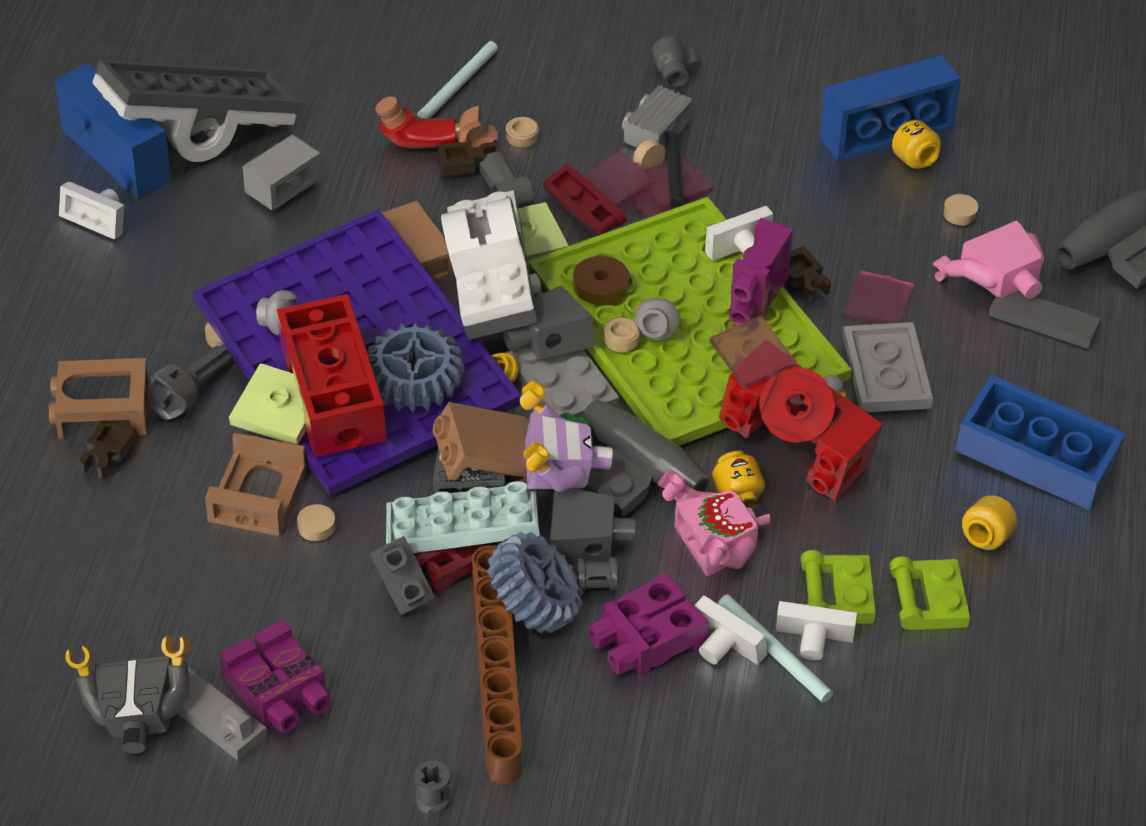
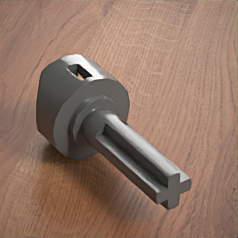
[147,344,232,420]

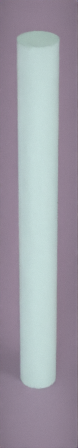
[417,41,498,118]
[718,594,833,703]

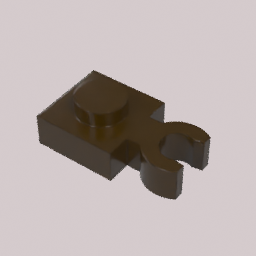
[438,141,496,176]
[786,246,831,301]
[80,420,138,479]

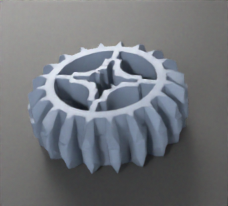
[367,321,464,413]
[487,532,583,633]

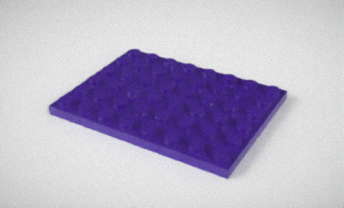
[192,209,521,496]

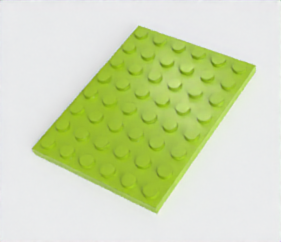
[528,197,852,446]

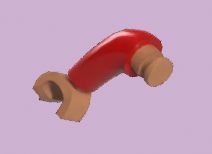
[375,96,498,149]

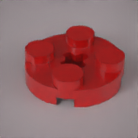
[759,367,835,443]

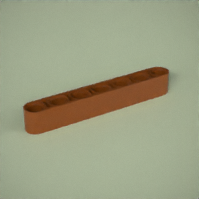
[472,545,522,784]

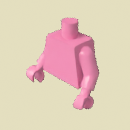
[932,220,1045,299]

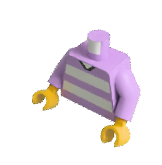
[520,380,613,492]

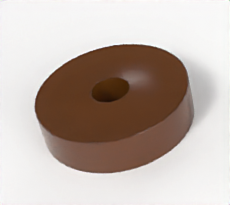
[573,256,629,305]

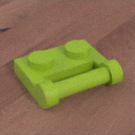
[801,550,876,624]
[889,556,970,630]

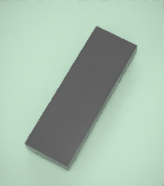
[989,291,1101,349]

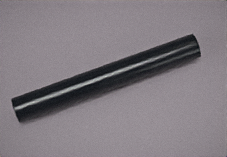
[666,132,684,208]

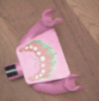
[658,471,770,576]

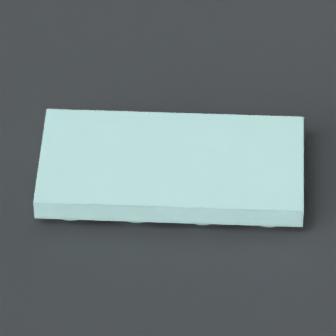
[386,481,540,553]

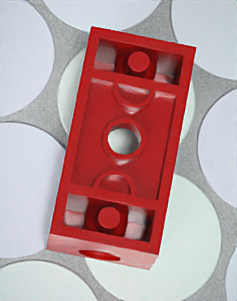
[276,294,386,457]
[719,341,883,502]

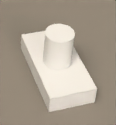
[59,181,125,240]
[705,206,773,261]
[694,595,768,665]
[776,601,857,660]

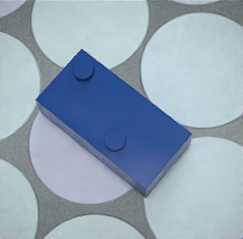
[819,55,961,162]
[54,63,171,199]
[955,375,1126,511]

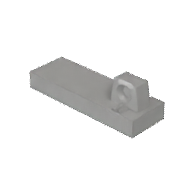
[178,667,267,761]

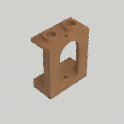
[49,358,149,439]
[205,433,307,536]

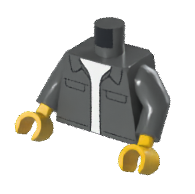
[65,635,192,753]

